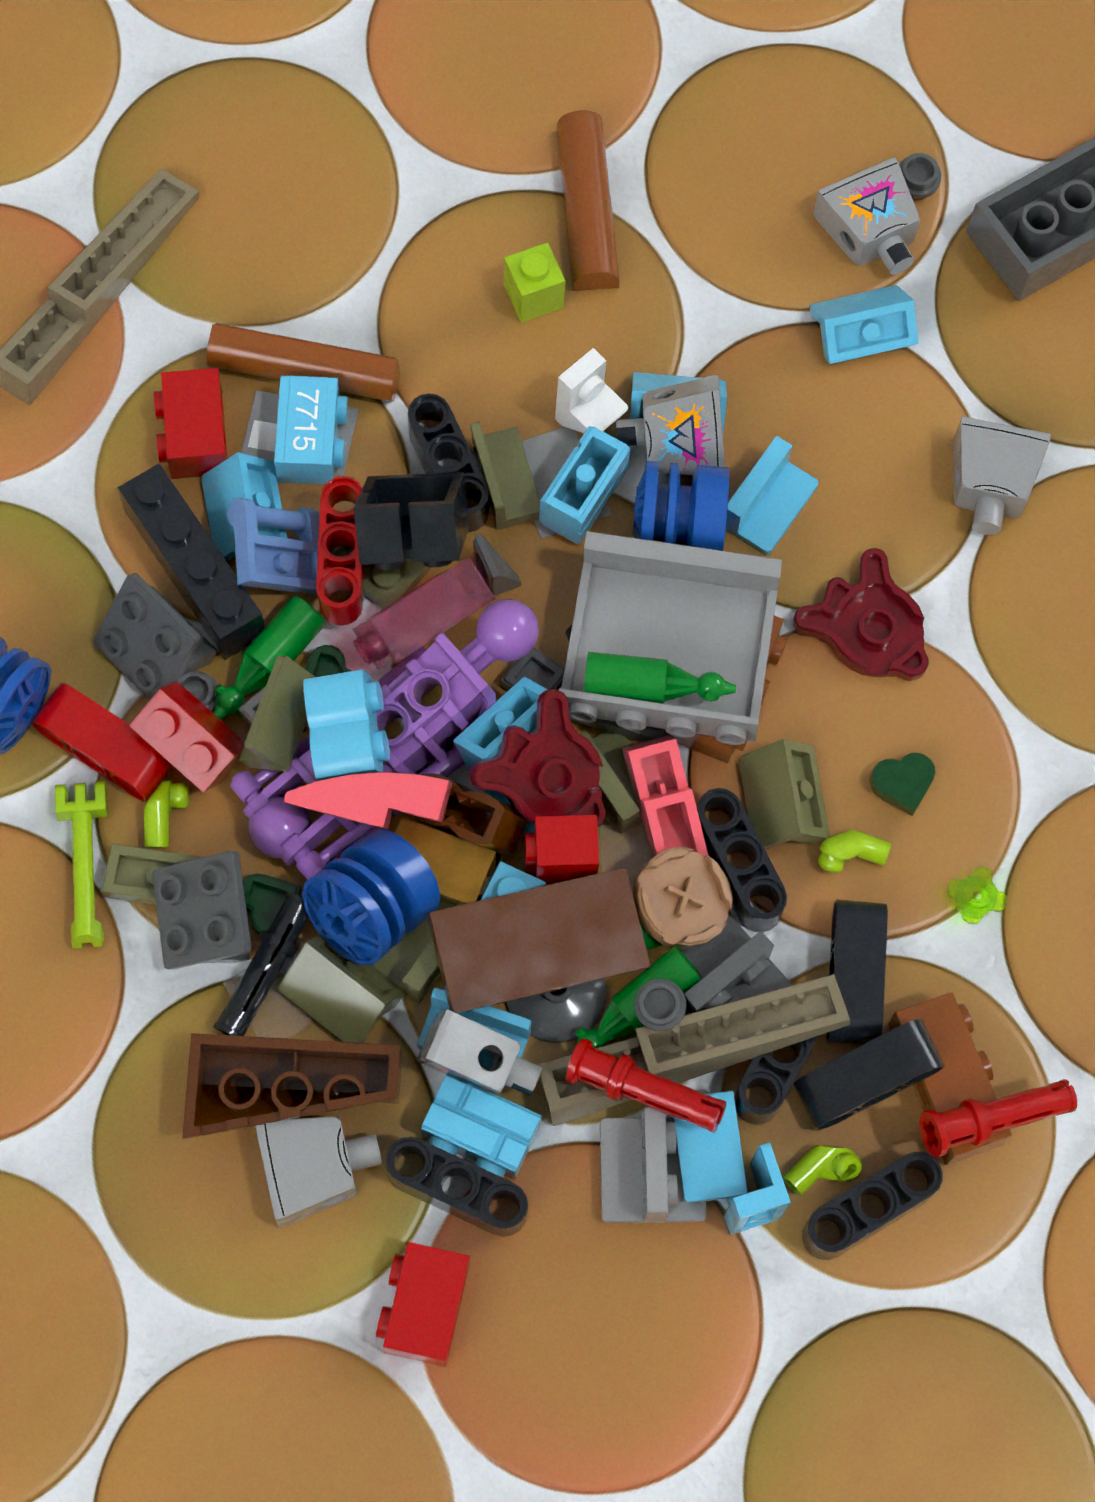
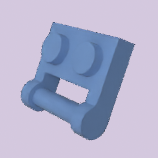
[227,498,320,595]

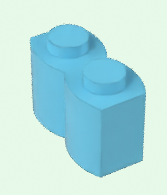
[303,669,390,781]

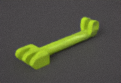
[55,781,108,949]

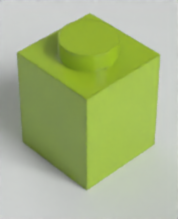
[504,242,566,323]

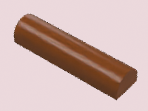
[557,110,620,291]
[207,323,401,402]

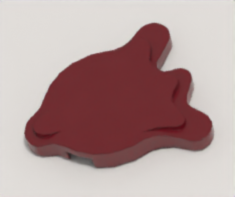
[793,548,929,681]
[469,689,606,828]

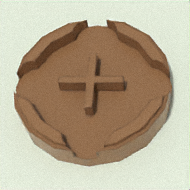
[633,847,733,950]

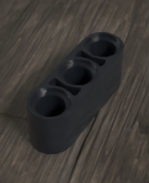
[408,393,489,532]
[697,788,787,932]
[826,899,888,1045]
[734,981,818,1125]
[793,1019,945,1131]
[386,1137,528,1237]
[802,1152,943,1260]

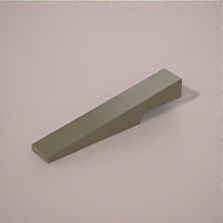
[0,168,199,405]
[538,974,850,1126]

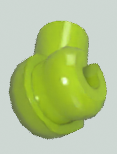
[144,780,190,847]
[818,830,892,873]
[783,1145,862,1196]

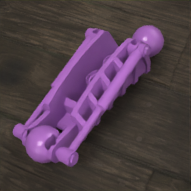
[230,599,539,880]

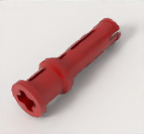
[566,1038,726,1133]
[919,1079,1077,1157]

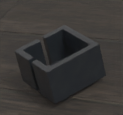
[354,472,469,570]

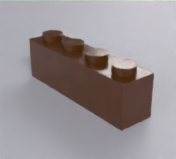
[182,1033,402,1139]

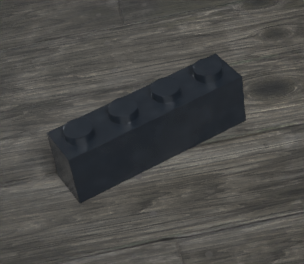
[117,463,265,660]

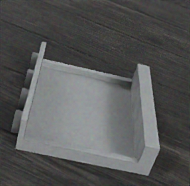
[559,531,782,745]

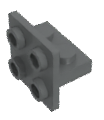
[93,573,218,700]
[152,851,251,969]
[683,915,793,1015]

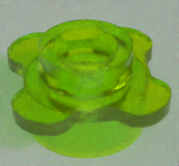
[947,867,1007,924]

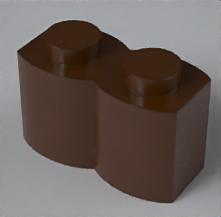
[415,773,528,854]

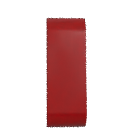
[316,476,365,626]
[31,683,173,802]

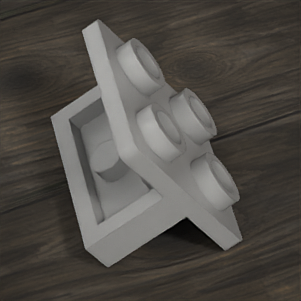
[600,1107,706,1223]

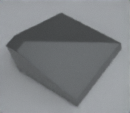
[473,534,521,596]

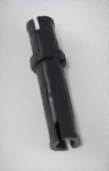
[213,893,309,1036]

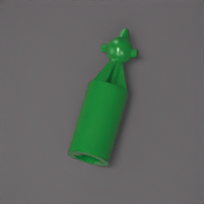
[213,596,326,719]
[584,651,736,704]
[571,945,703,1055]

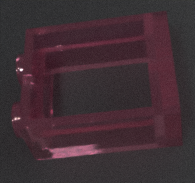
[352,557,496,670]

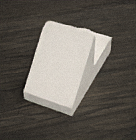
[555,348,628,433]

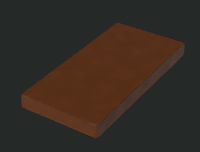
[426,867,651,1014]

